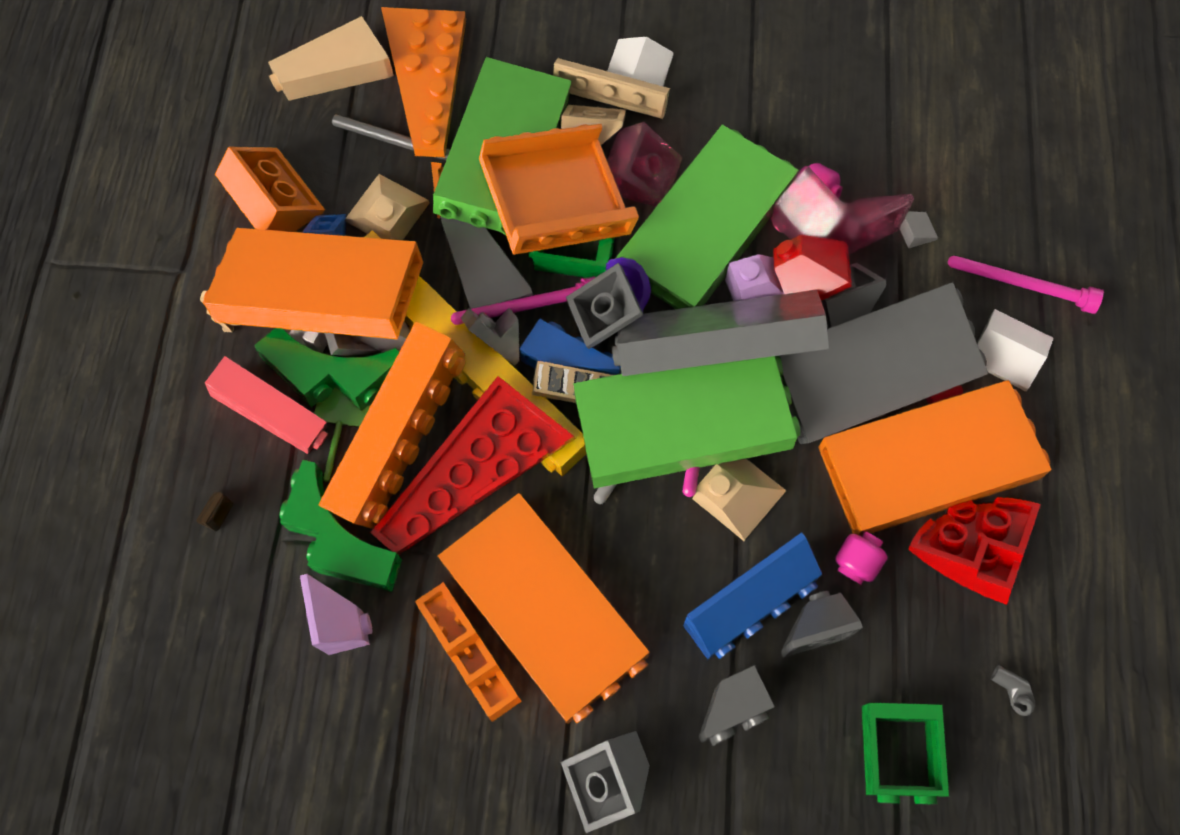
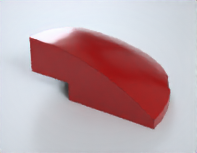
[909,497,1041,605]

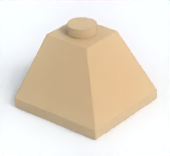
[561,105,626,145]
[345,174,429,240]
[692,459,786,541]

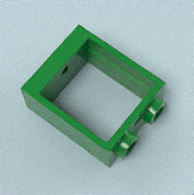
[529,237,615,278]
[862,703,949,804]

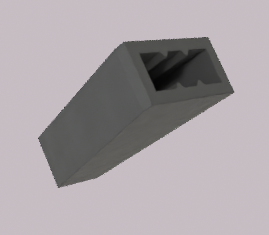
[440,216,533,319]

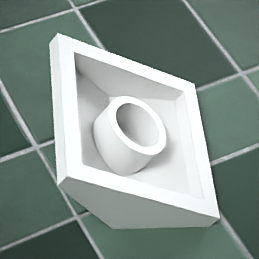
[607,37,673,86]
[977,309,1053,391]

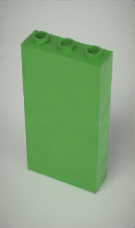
[433,57,572,235]
[617,125,799,309]
[573,356,800,489]

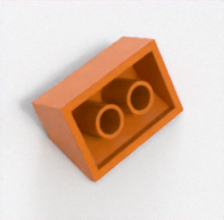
[215,147,325,232]

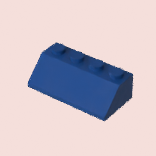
[683,532,822,660]

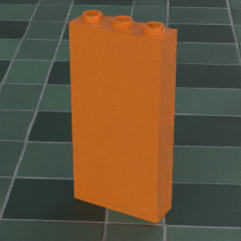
[203,228,423,339]
[818,380,1052,537]
[438,493,650,724]

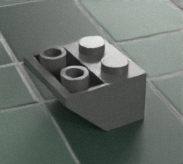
[699,665,775,746]

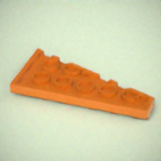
[381,7,466,158]

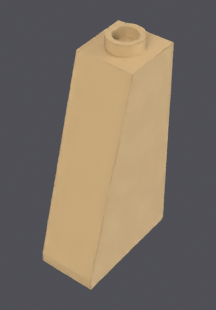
[268,16,394,100]

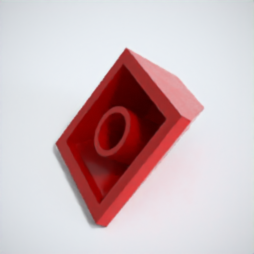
[773,235,852,301]

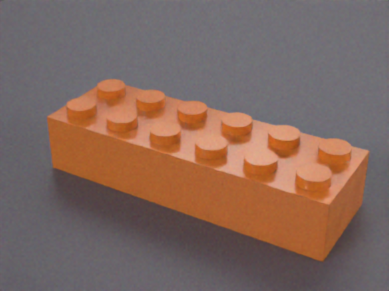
[318,321,465,529]

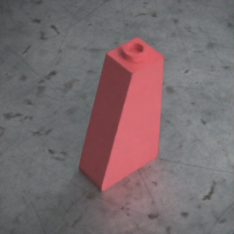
[205,356,328,454]

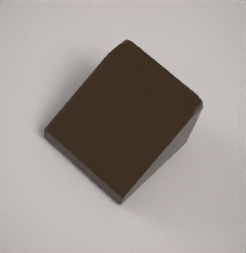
[196,492,234,531]

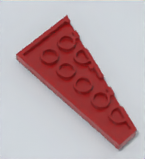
[370,376,576,555]

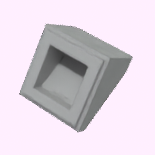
[897,211,938,248]

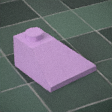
[725,254,785,301]
[300,574,372,655]

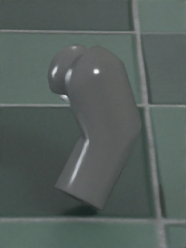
[990,665,1035,716]

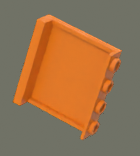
[479,124,639,255]

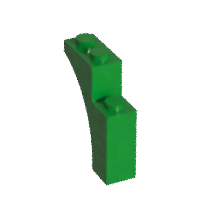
[254,328,399,411]
[279,460,402,592]

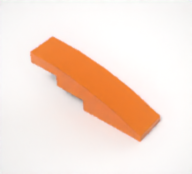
[415,582,522,722]

